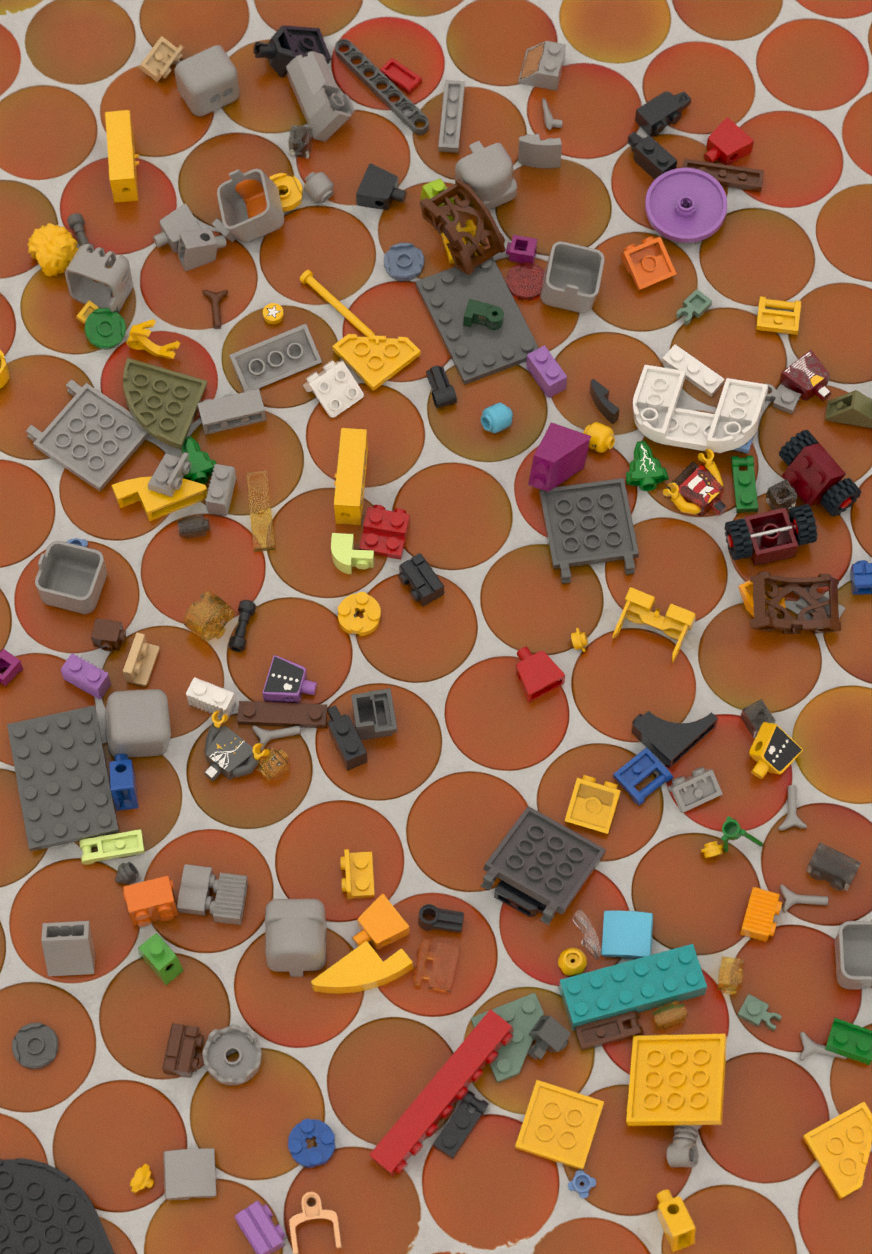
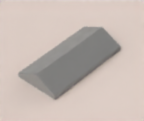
[229,324,322,391]

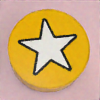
[263,303,284,325]

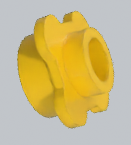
[571,627,588,652]

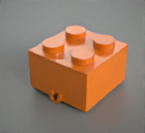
[123,876,178,927]

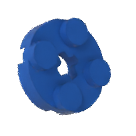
[288,1119,335,1168]

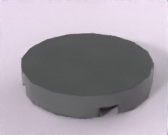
[12,1023,59,1070]

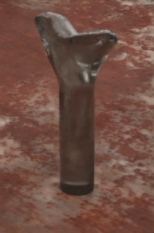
[665,462,698,497]

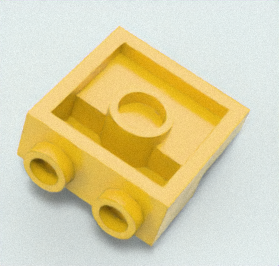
[565,775,621,834]

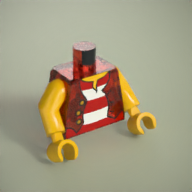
[663,449,727,516]

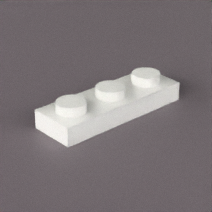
[662,345,725,397]

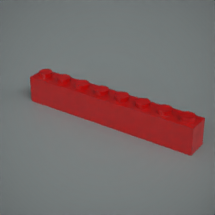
[369,1009,514,1177]

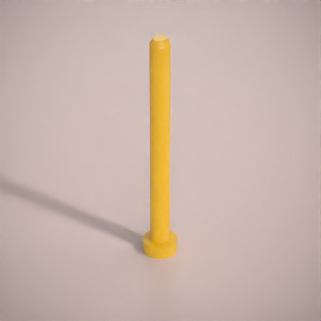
[300,270,375,337]

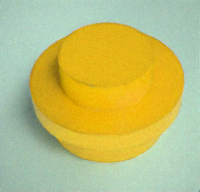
[701,841,724,858]

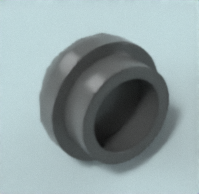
[115,862,139,884]

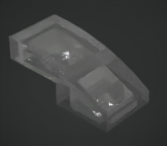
[573,909,601,960]

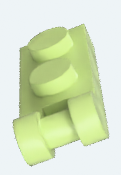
[79,829,145,865]

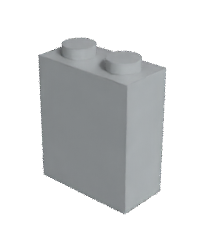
[41,921,96,976]

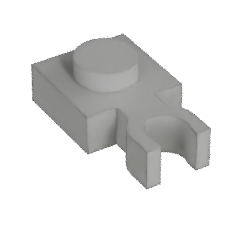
[765,384,801,415]

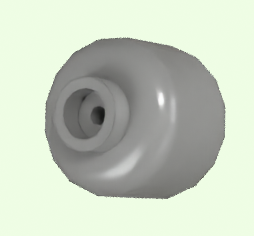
[304,172,334,203]

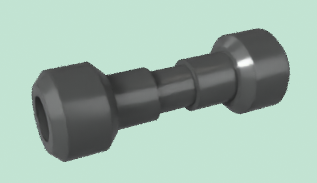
[67,213,95,251]

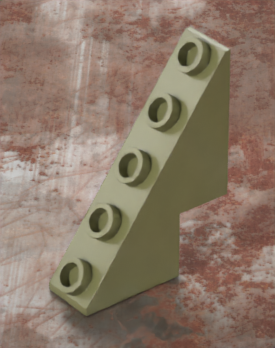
[825,390,872,428]

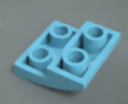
[601,911,653,959]

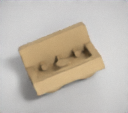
[139,36,183,82]

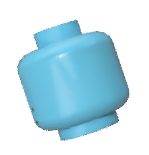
[481,403,513,433]

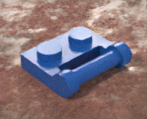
[613,747,673,806]

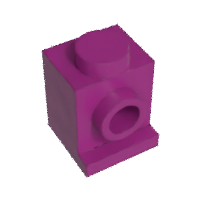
[506,235,537,267]
[0,649,23,687]

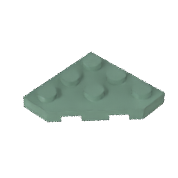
[471,993,544,1084]

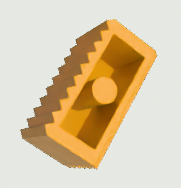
[740,887,782,942]

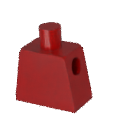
[704,117,754,165]
[515,647,565,703]

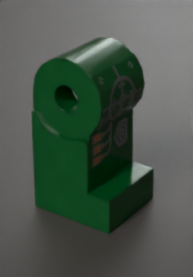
[463,299,504,330]

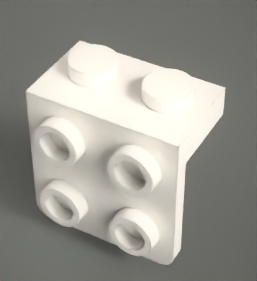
[303,360,364,418]

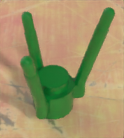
[721,816,763,853]

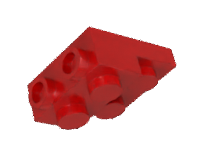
[359,505,410,560]

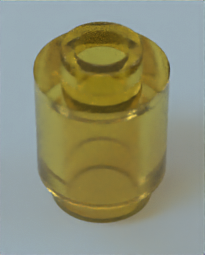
[652,1000,688,1030]

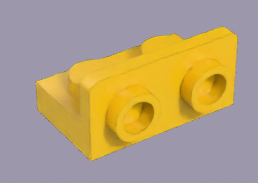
[340,849,375,899]

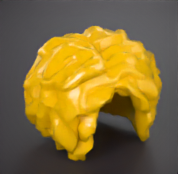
[27,223,79,277]

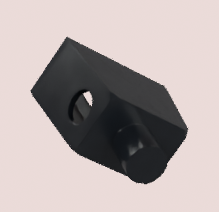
[356,163,407,210]

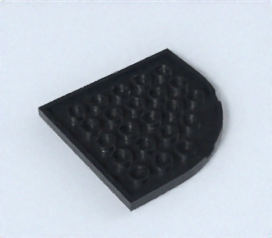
[0,1158,115,1254]

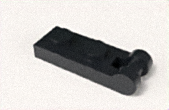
[433,1091,489,1159]

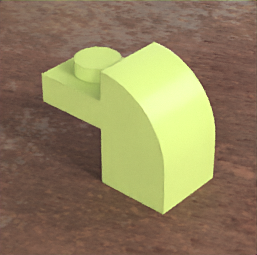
[331,533,374,574]

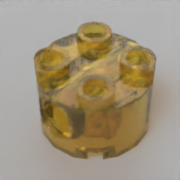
[184,591,235,642]

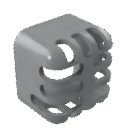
[65,244,133,313]

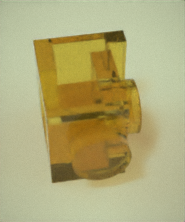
[717,957,745,994]

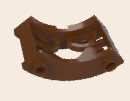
[420,179,506,275]
[750,572,841,634]

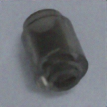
[178,515,210,538]

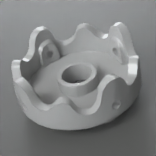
[203,1025,262,1086]

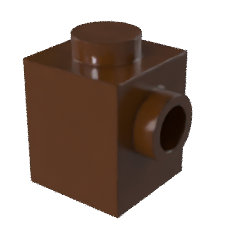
[91,618,126,651]

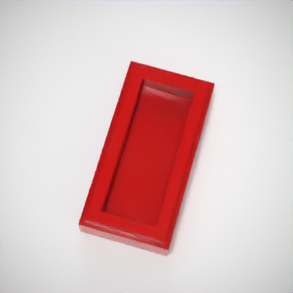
[380,57,422,95]

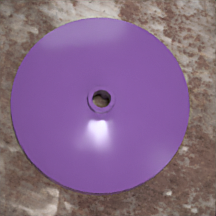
[645,168,727,243]

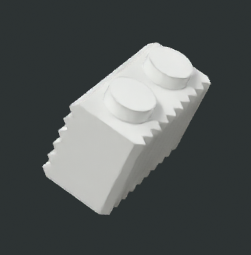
[186,677,236,719]

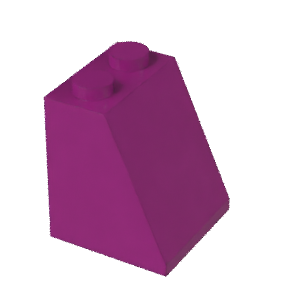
[528,422,591,492]

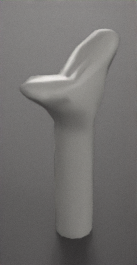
[252,725,301,751]
[778,785,807,830]
[780,884,828,913]
[800,1031,847,1061]

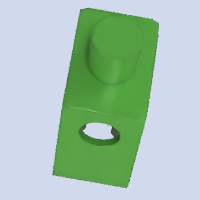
[138,933,184,985]

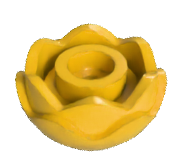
[558,948,587,976]

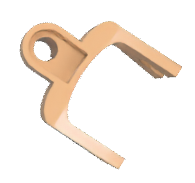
[289,1192,342,1254]

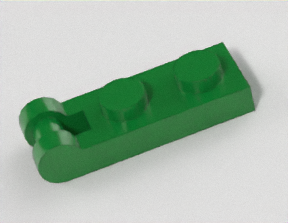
[731,455,758,513]

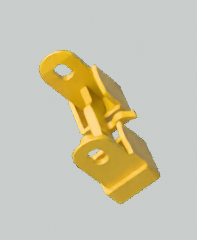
[612,587,696,663]

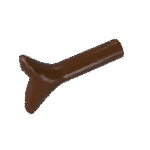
[202,290,228,329]

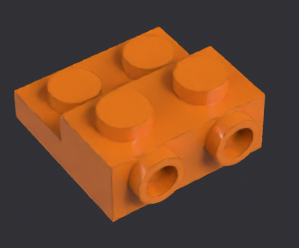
[620,236,677,291]

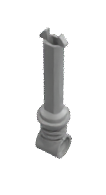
[667,1125,702,1167]

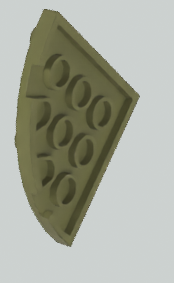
[123,358,207,450]

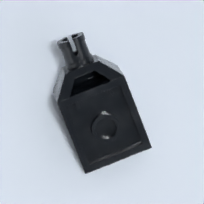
[253,25,331,77]

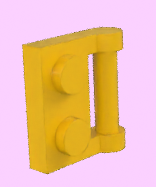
[756,296,801,335]

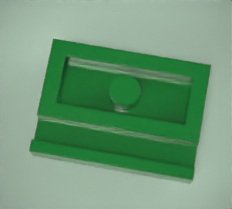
[825,1018,872,1065]

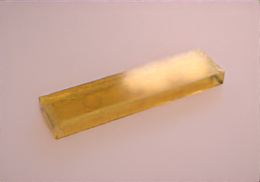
[246,470,275,552]

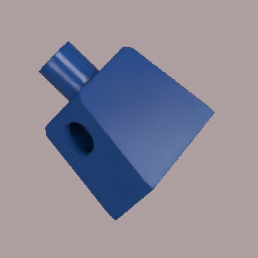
[109,754,139,811]

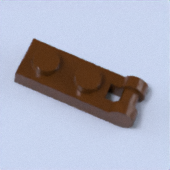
[575,1011,644,1051]

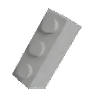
[197,389,266,435]

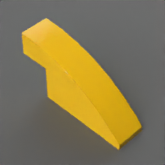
[112,476,207,522]
[311,941,413,994]

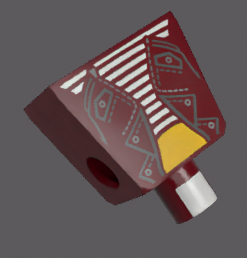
[779,350,831,401]

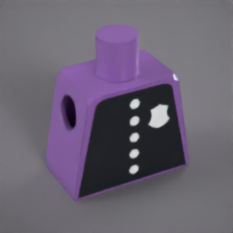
[263,655,317,703]

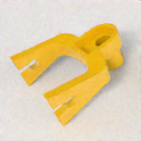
[126,319,180,359]

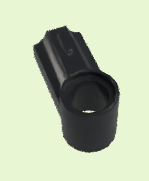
[426,365,457,409]
[418,904,464,933]

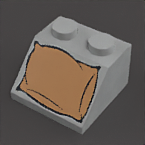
[518,41,566,91]

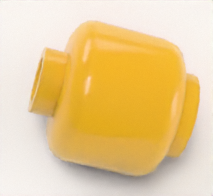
[583,422,615,453]

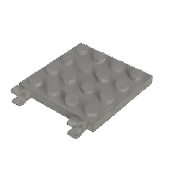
[26,380,150,492]

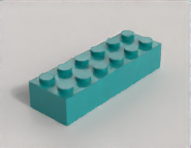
[559,944,707,1031]

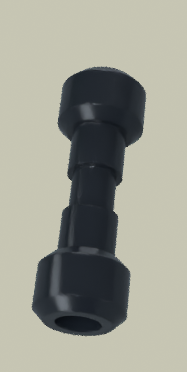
[228,600,257,652]

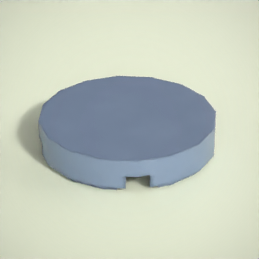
[384,243,424,281]

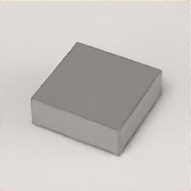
[212,219,236,242]

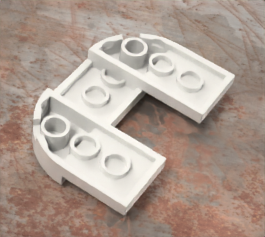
[633,365,768,453]

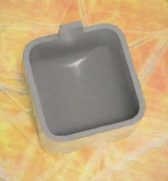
[455,141,517,210]
[265,898,327,977]
[835,921,872,989]

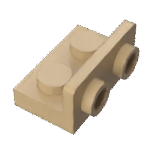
[123,633,160,687]

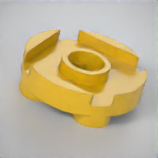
[269,173,303,212]
[338,592,381,636]

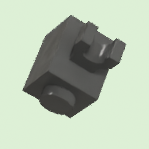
[527,1016,571,1060]

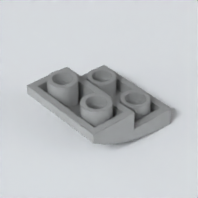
[518,134,562,168]
[163,1148,216,1200]

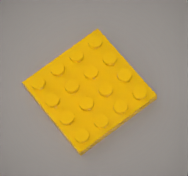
[626,1034,727,1126]

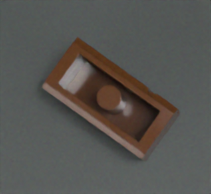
[162,1023,204,1078]

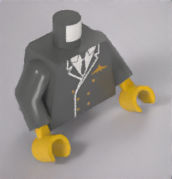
[204,711,269,781]

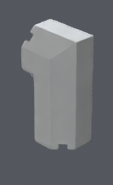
[286,51,355,142]

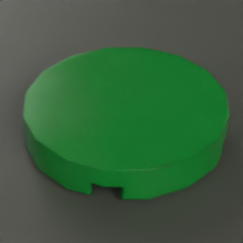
[84,308,126,350]

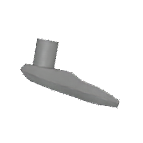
[543,98,562,130]

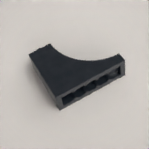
[631,710,718,769]

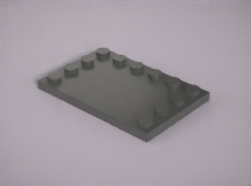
[415,257,539,385]

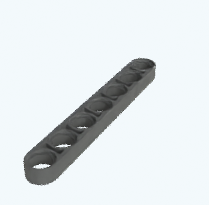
[335,39,429,135]

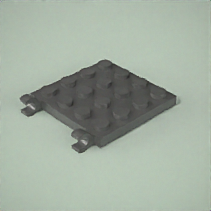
[539,478,639,584]
[481,806,606,925]

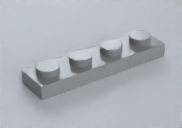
[438,80,465,153]

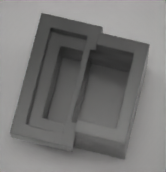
[351,688,397,740]

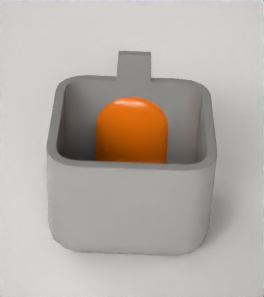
[217,169,284,243]

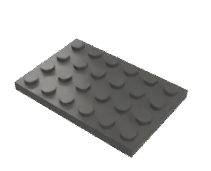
[7,705,119,852]

